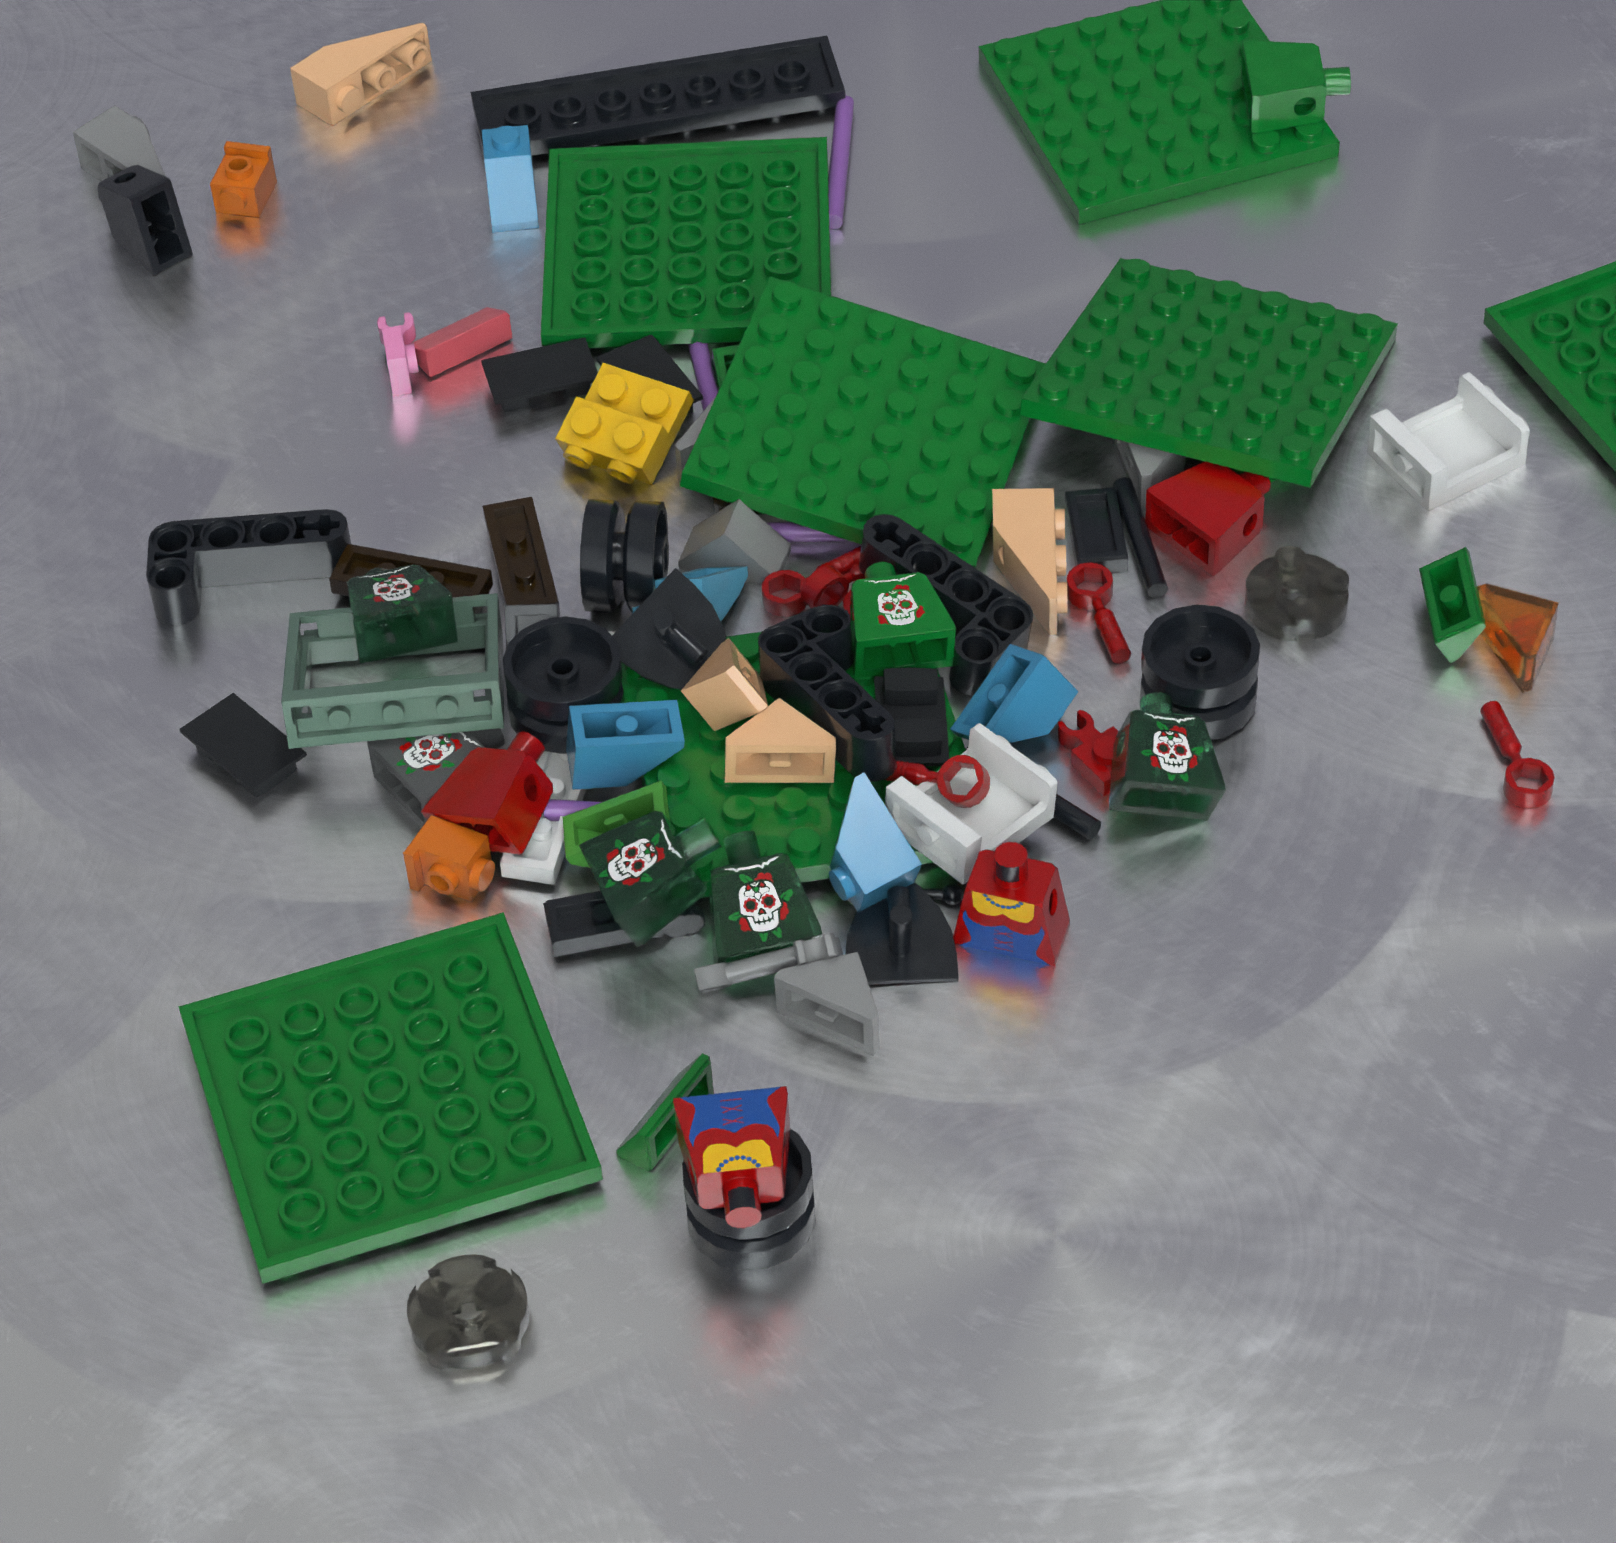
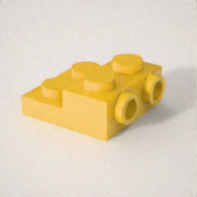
[555,363,694,485]

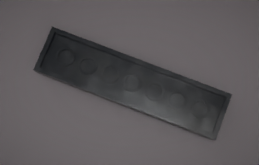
[470,35,846,156]

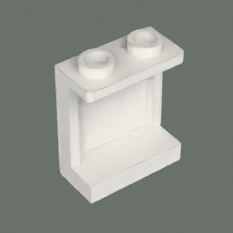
[1367,372,1530,511]
[885,723,1058,884]

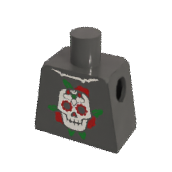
[367,728,505,827]

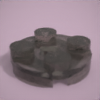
[1245,546,1349,641]
[407,1254,530,1370]

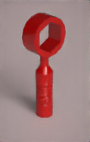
[762,546,861,617]
[800,562,865,608]
[1067,562,1131,664]
[1480,701,1555,809]
[884,755,990,808]

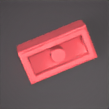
[411,307,512,377]

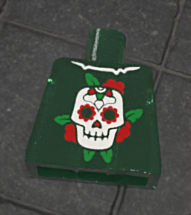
[347,565,458,664]
[1109,692,1226,820]
[579,811,722,947]
[708,831,822,964]

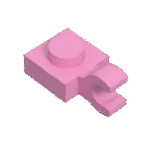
[377,312,419,396]

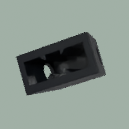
[97,165,193,275]

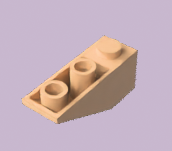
[290,23,432,126]
[992,488,1067,635]

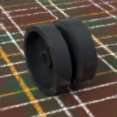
[580,499,669,613]
[1140,605,1260,741]
[502,616,625,754]
[682,1128,816,1270]

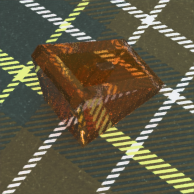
[1477,583,1559,693]

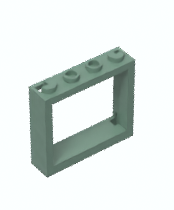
[281,593,504,749]

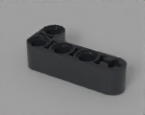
[146,509,351,626]
[859,514,1033,696]
[758,605,897,782]

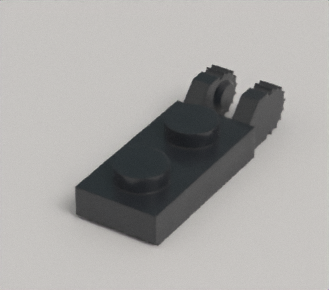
[543,881,706,957]

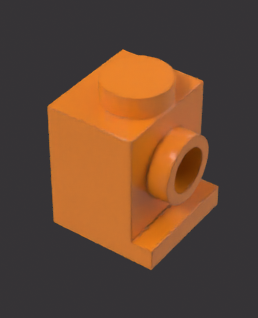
[210,141,277,218]
[403,815,495,902]

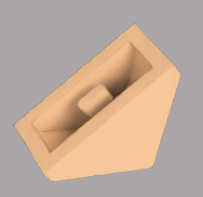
[681,638,768,731]
[725,698,836,783]

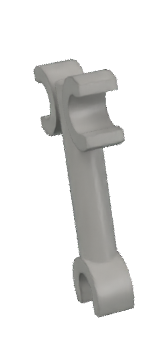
[694,933,843,994]

